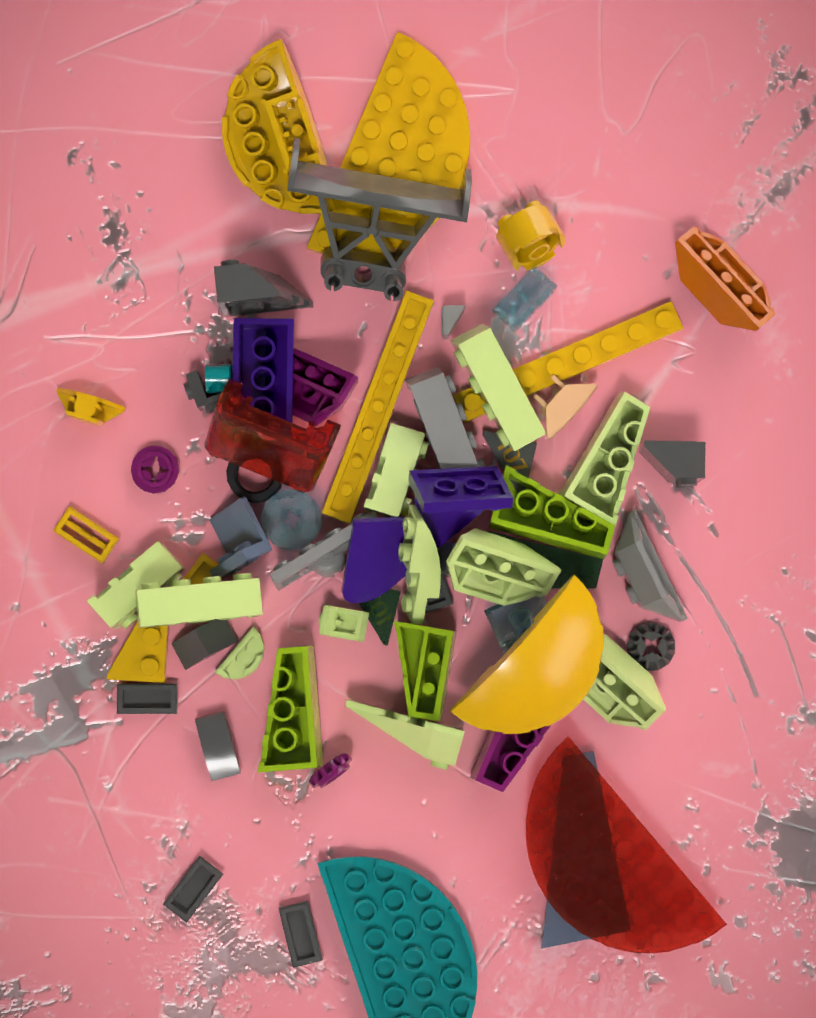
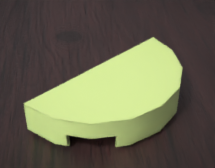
[215,627,264,679]

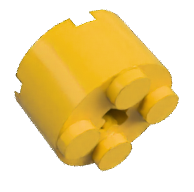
[496,200,566,271]

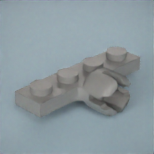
[270,511,378,591]

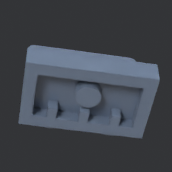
[209,497,273,579]

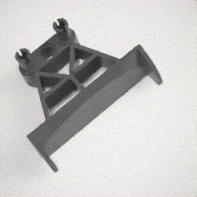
[287,138,472,301]

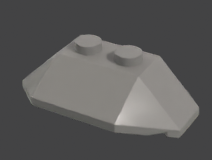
[612,509,688,622]

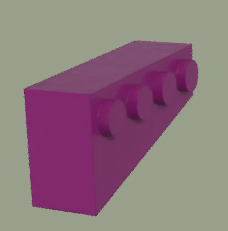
[470,725,551,792]

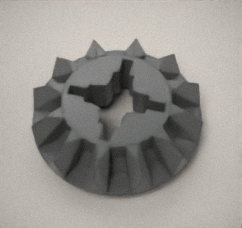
[627,623,675,671]

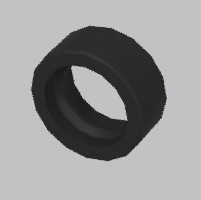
[226,445,284,503]

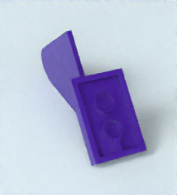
[341,466,514,603]

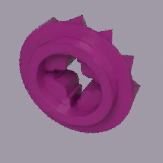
[131,446,179,494]
[309,753,352,788]

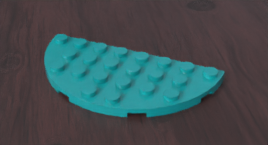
[317,856,477,1018]

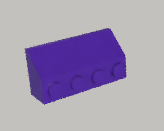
[231,318,294,442]

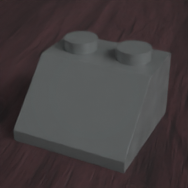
[639,440,706,488]

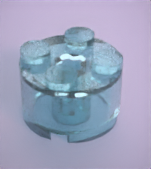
[261,490,323,552]

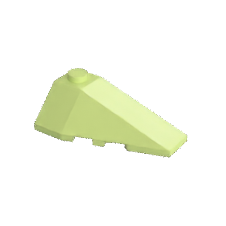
[345,700,465,770]

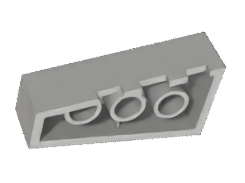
[405,367,485,469]

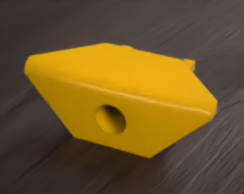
[56,387,126,426]

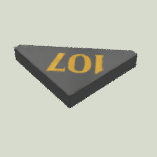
[482,430,537,493]

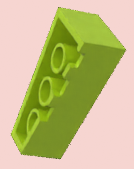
[489,465,615,560]
[258,645,324,773]

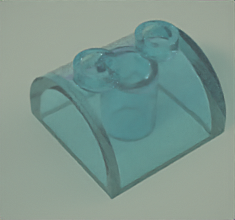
[484,596,547,654]

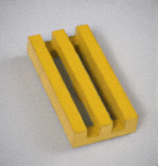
[53,506,120,564]

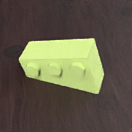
[364,423,429,517]
[87,541,185,629]

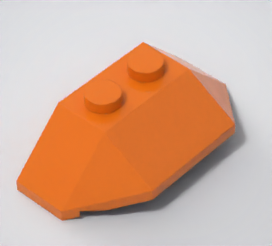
[675,226,775,331]

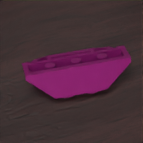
[293,348,358,426]

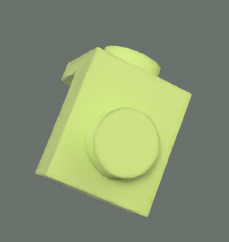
[319,605,369,642]

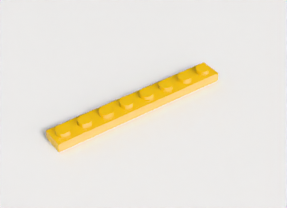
[322,290,434,524]
[453,301,683,423]

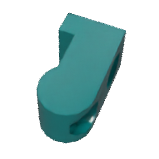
[205,364,233,396]

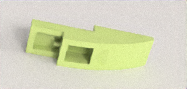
[398,505,441,624]

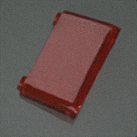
[204,379,341,493]

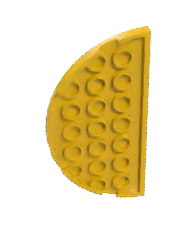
[307,32,470,255]

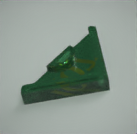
[359,589,401,646]

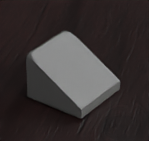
[442,305,465,340]

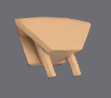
[533,375,598,439]

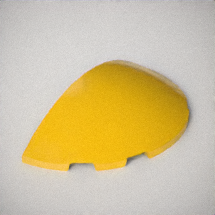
[222,39,337,214]
[450,575,604,734]

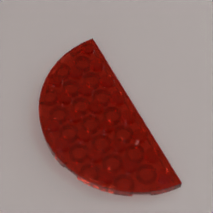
[525,736,727,954]

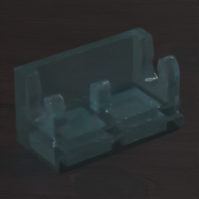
[492,267,557,333]

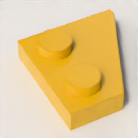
[106,622,169,683]

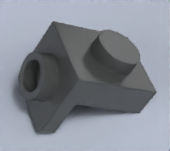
[183,370,228,413]

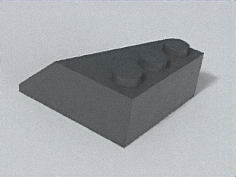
[214,260,314,317]

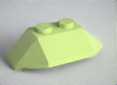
[446,528,561,606]
[583,634,666,730]

